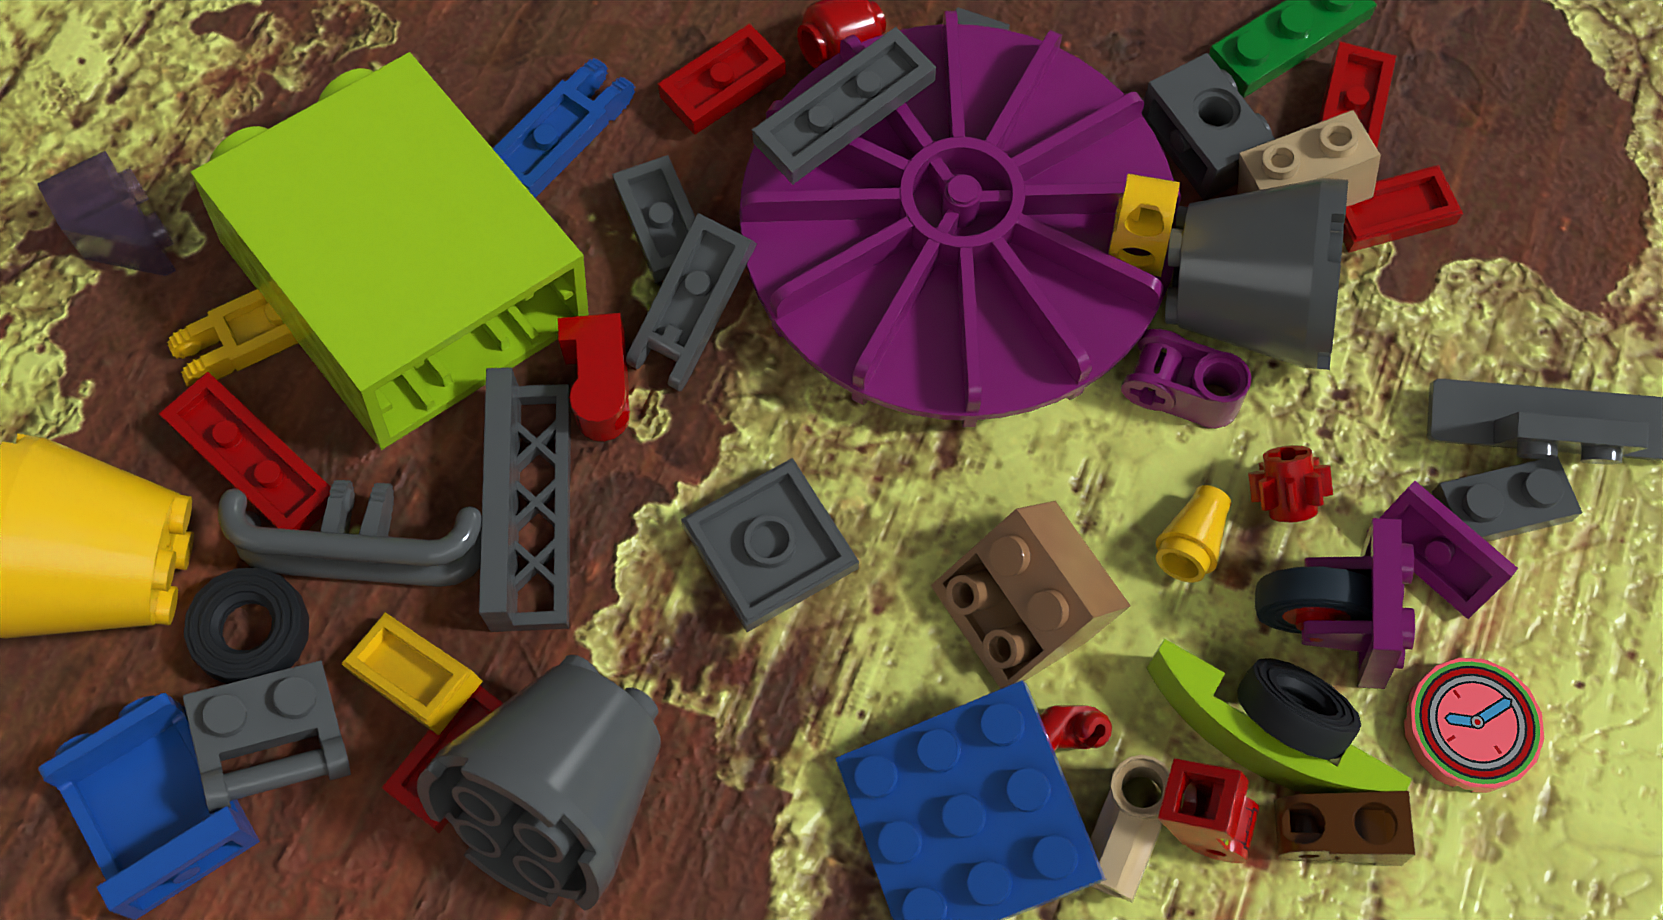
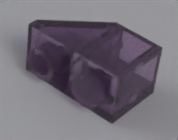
[37,151,177,276]

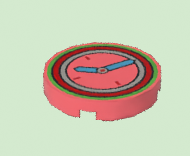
[1404,658,1545,793]

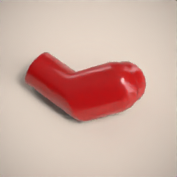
[1040,705,1113,752]

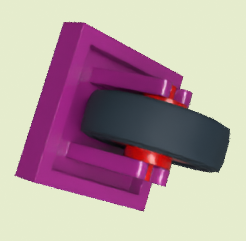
[1255,518,1415,689]

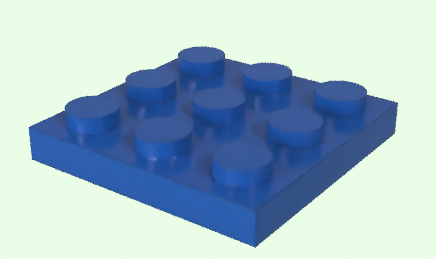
[835,680,1106,920]

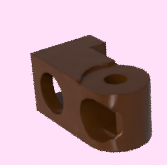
[1274,791,1415,866]

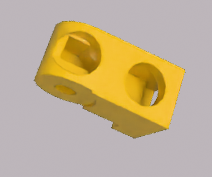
[1108,173,1180,277]

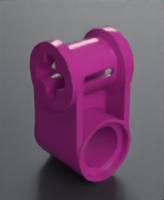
[1121,329,1251,429]

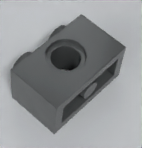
[1141,53,1275,201]

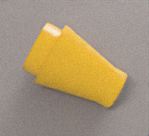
[1155,485,1232,583]

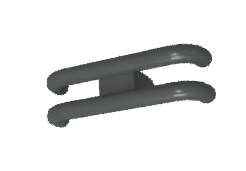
[218,480,482,587]

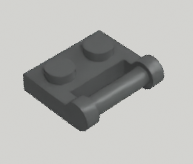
[183,660,351,814]

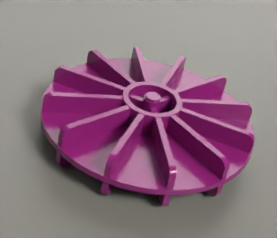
[740,11,1181,427]

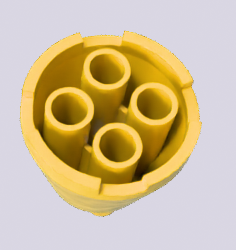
[0,433,194,639]

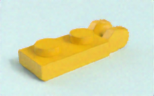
[167,289,298,387]

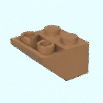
[931,501,1131,689]

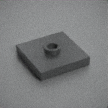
[681,458,859,632]

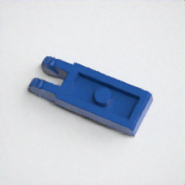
[493,58,636,198]

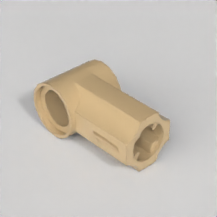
[1090,755,1170,902]

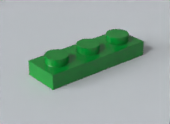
[1209,0,1377,98]

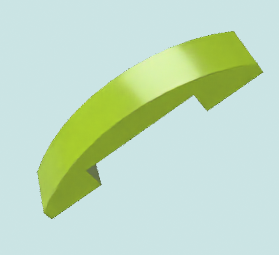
[1146,639,1412,794]

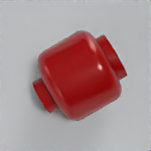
[797,0,886,69]

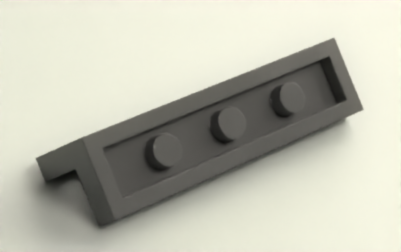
[479,367,571,632]

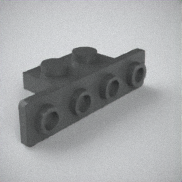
[1427,379,1663,464]

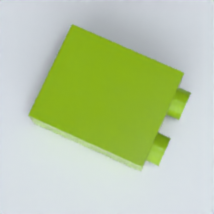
[190,52,589,450]

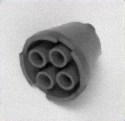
[1165,178,1348,370]
[417,655,661,911]

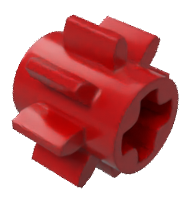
[1248,445,1333,523]

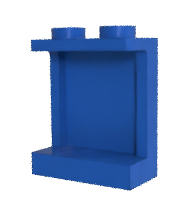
[38,693,260,920]

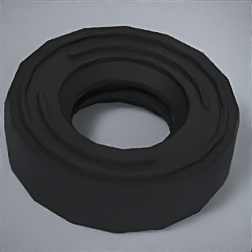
[184,568,310,684]
[1237,658,1362,760]

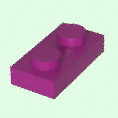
[1367,481,1518,619]

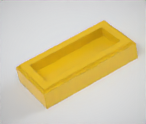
[341,612,483,736]

